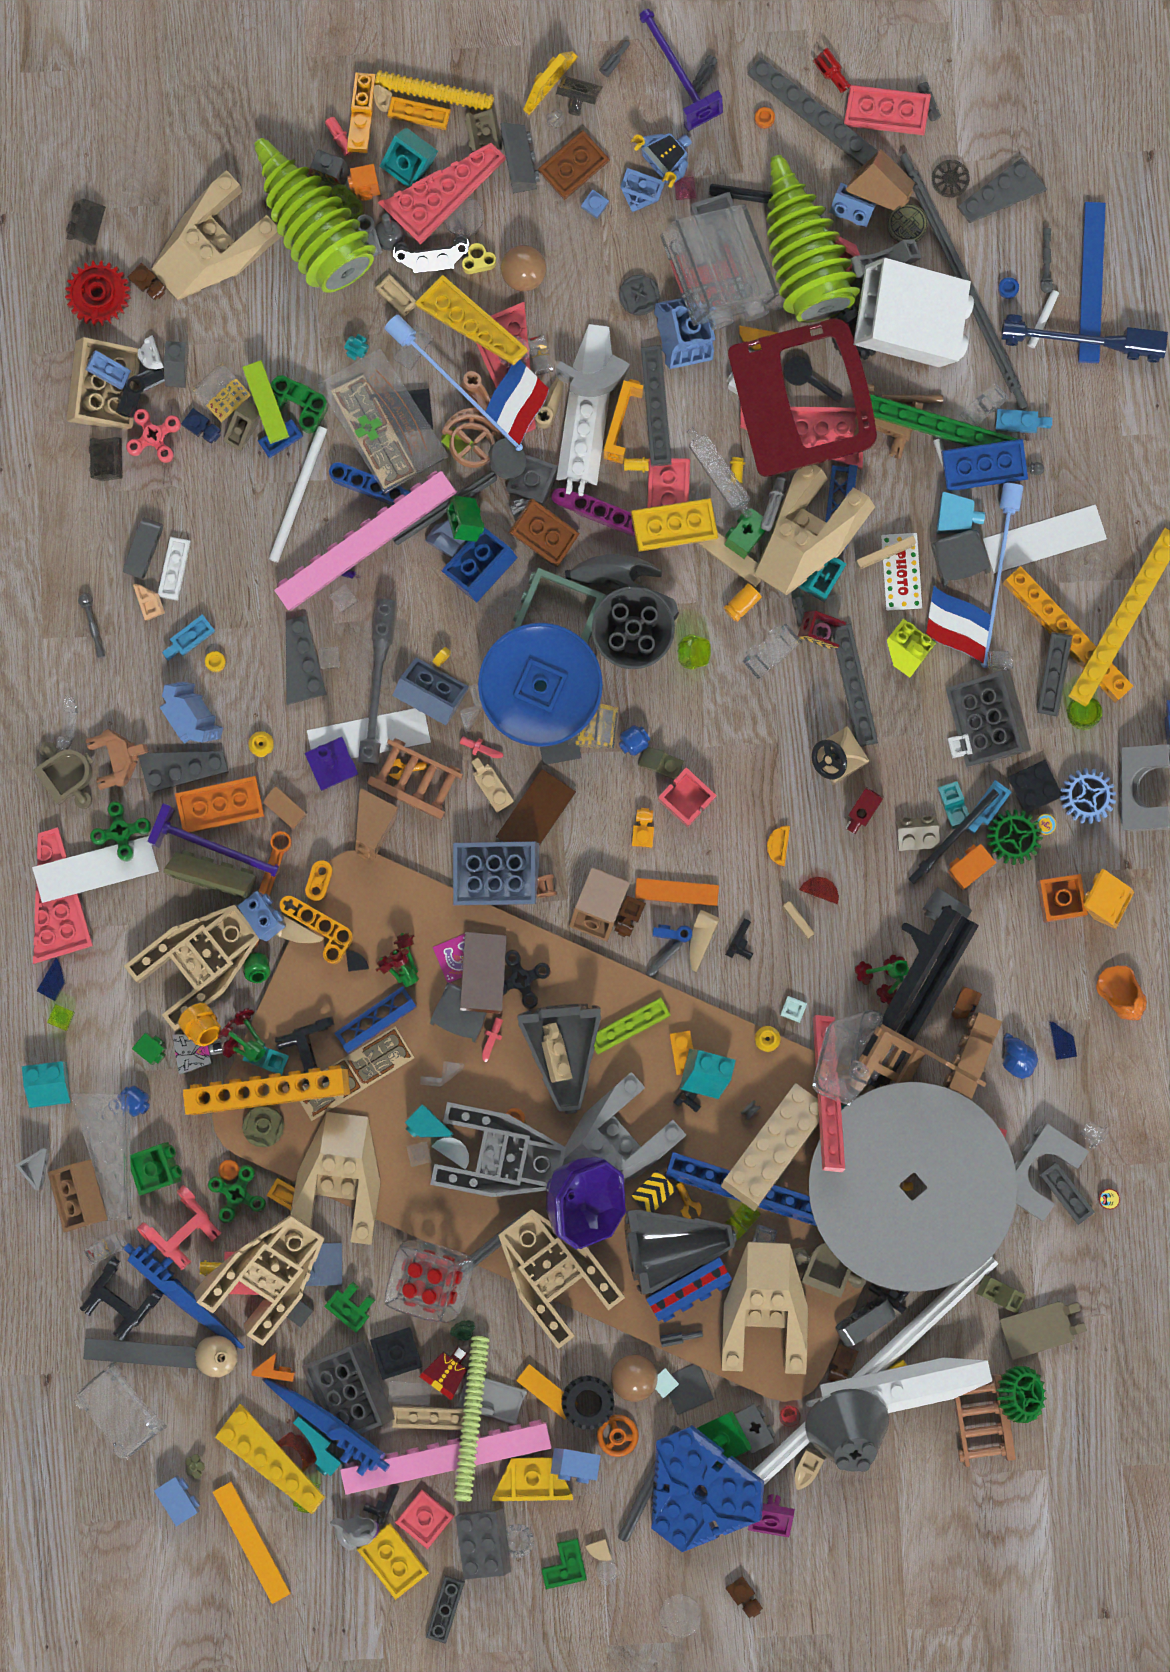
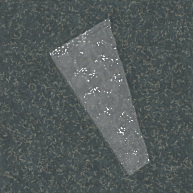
[71,1093,132,1220]

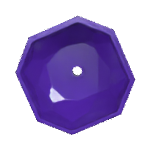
[546,1157,626,1249]

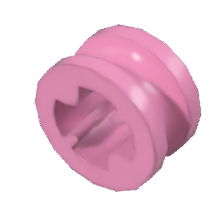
[812,623,831,640]

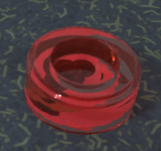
[779,1405,800,1427]

